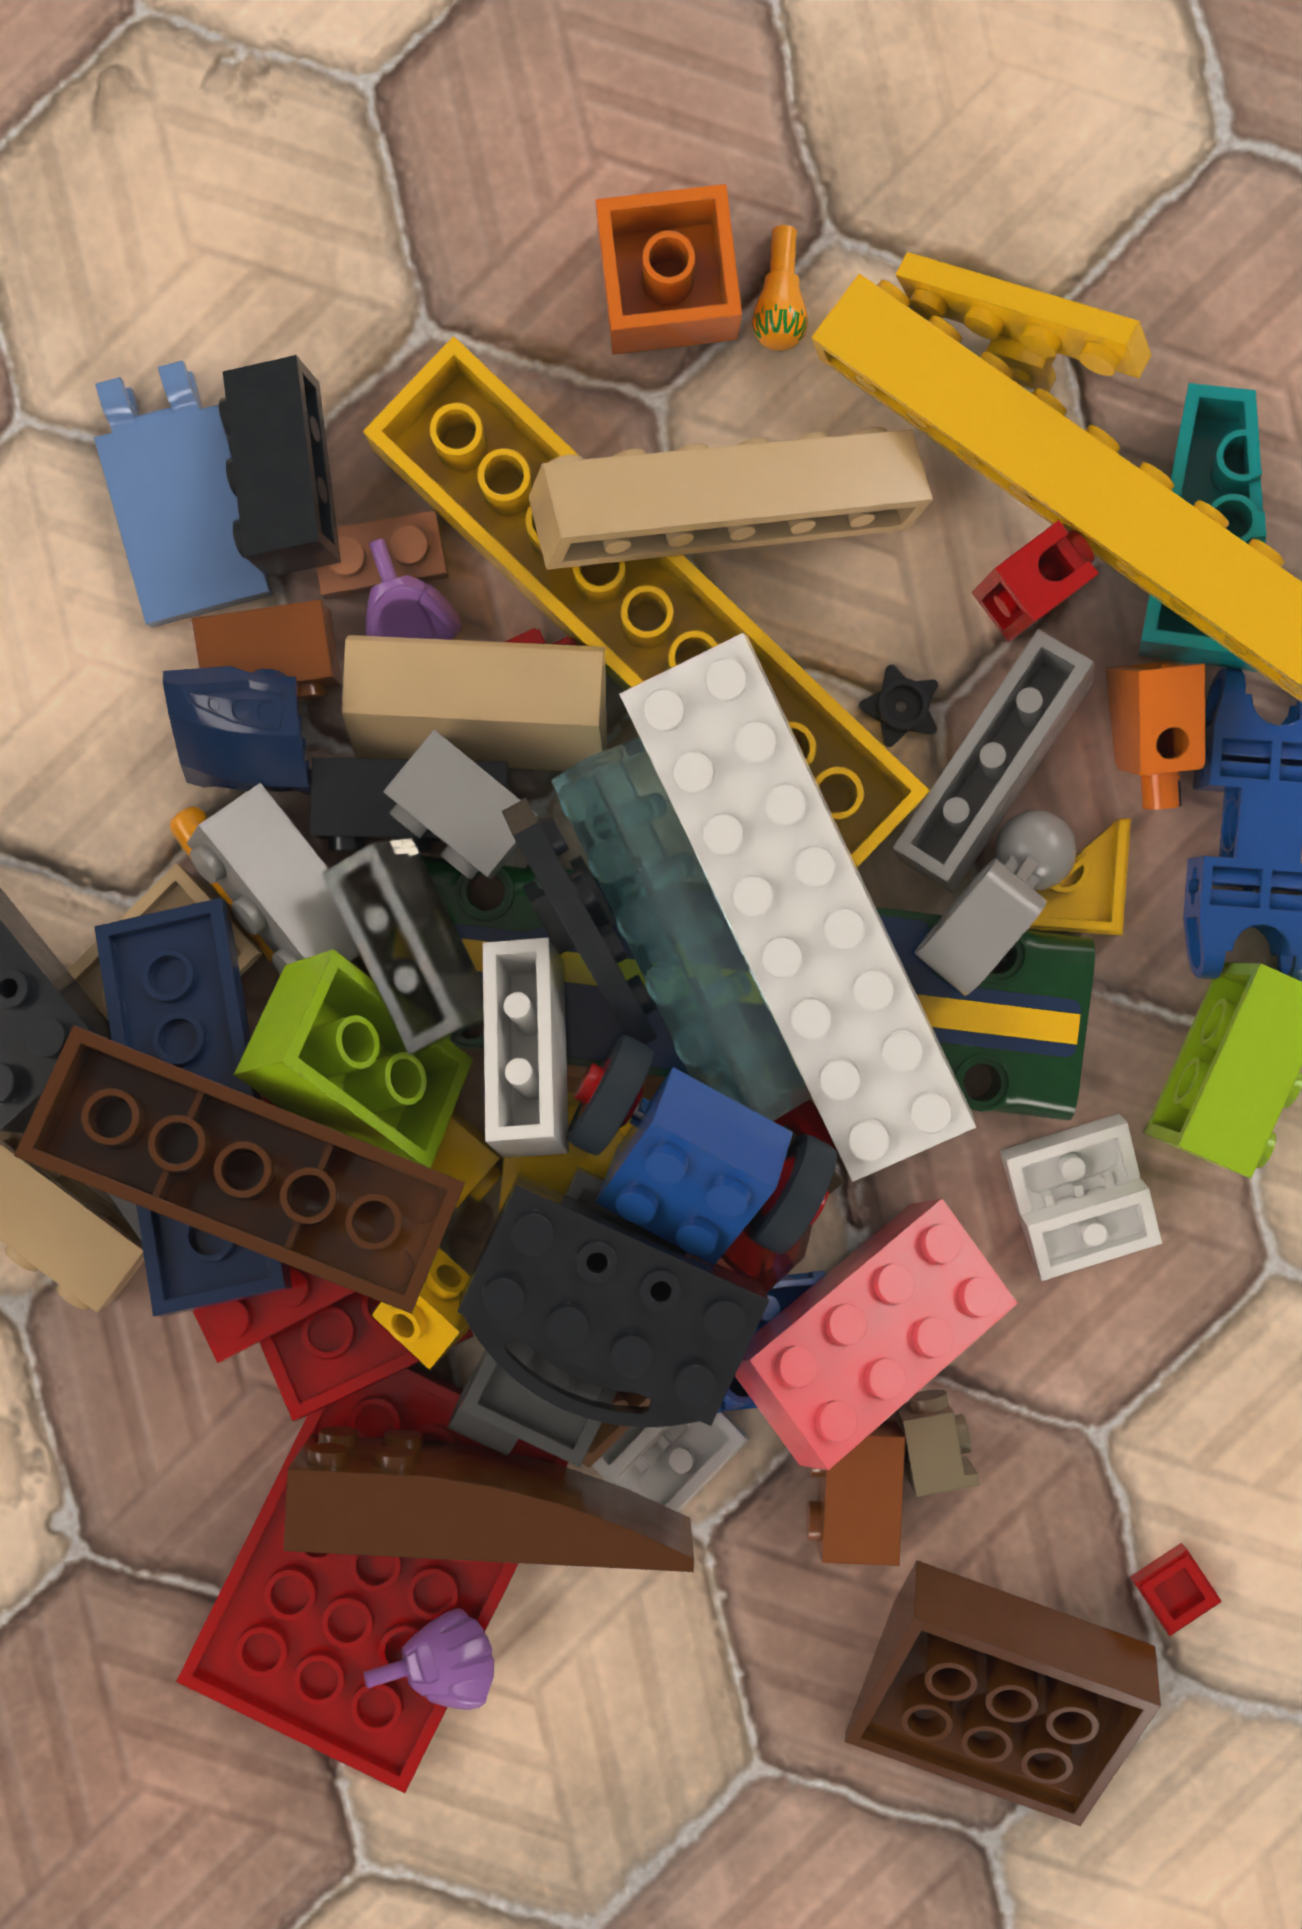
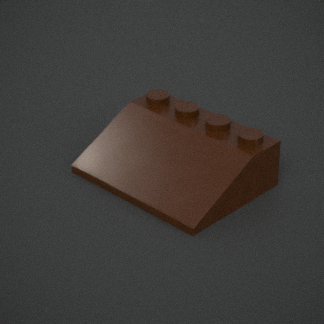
[845,1560,1161,1826]

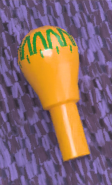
[752,225,808,352]

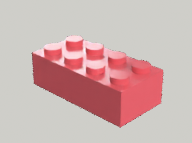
[735,1198,1018,1470]

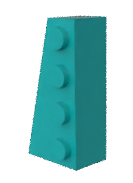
[1138,383,1267,672]

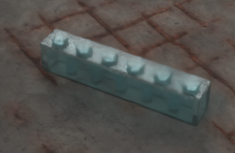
[551,738,812,1121]

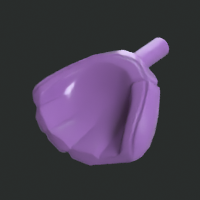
[365,539,462,640]
[363,1608,494,1710]

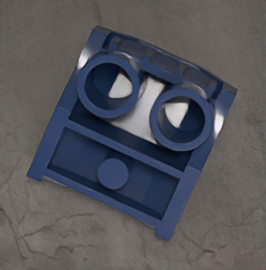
[162,666,311,795]

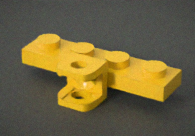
[895,252,1152,392]

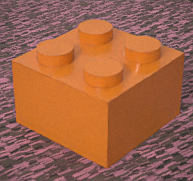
[596,184,742,355]

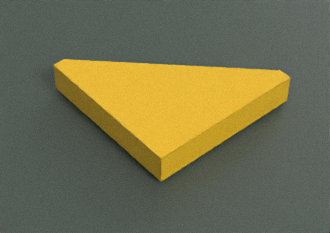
[1028,818,1131,936]

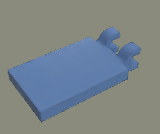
[94,360,273,628]

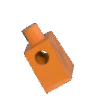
[1105,661,1205,810]

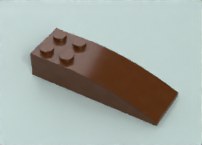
[14,1025,465,1314]
[284,1426,694,1572]

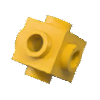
[372,1248,470,1370]

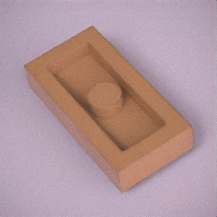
[316,510,449,600]

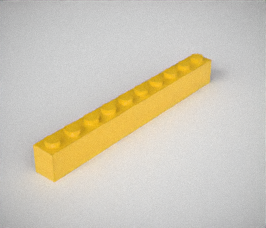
[811,273,1302,703]

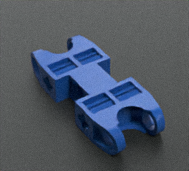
[1183,668,1302,982]

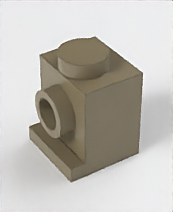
[895,1390,980,1497]

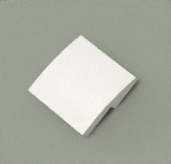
[1000,1114,1162,1281]
[592,1411,751,1512]

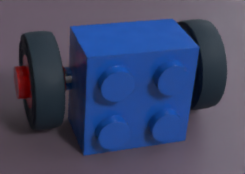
[566,1035,837,1266]

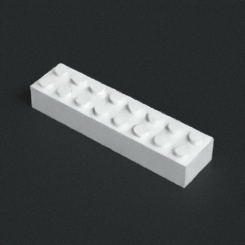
[619,633,976,1182]

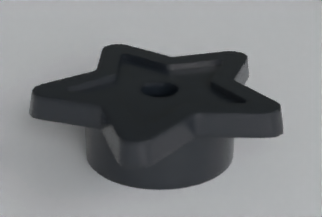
[859,665,938,747]

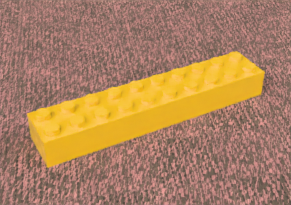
[363,336,930,867]

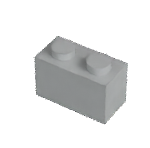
[383,730,540,880]

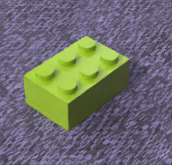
[234,949,473,1168]
[1143,962,1302,1179]

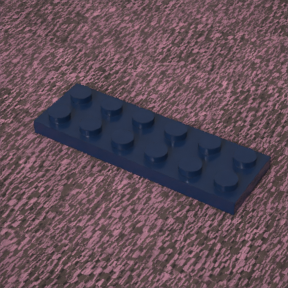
[94,898,292,1317]

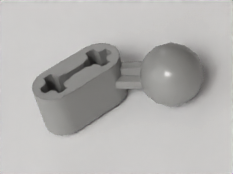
[914,810,1077,996]

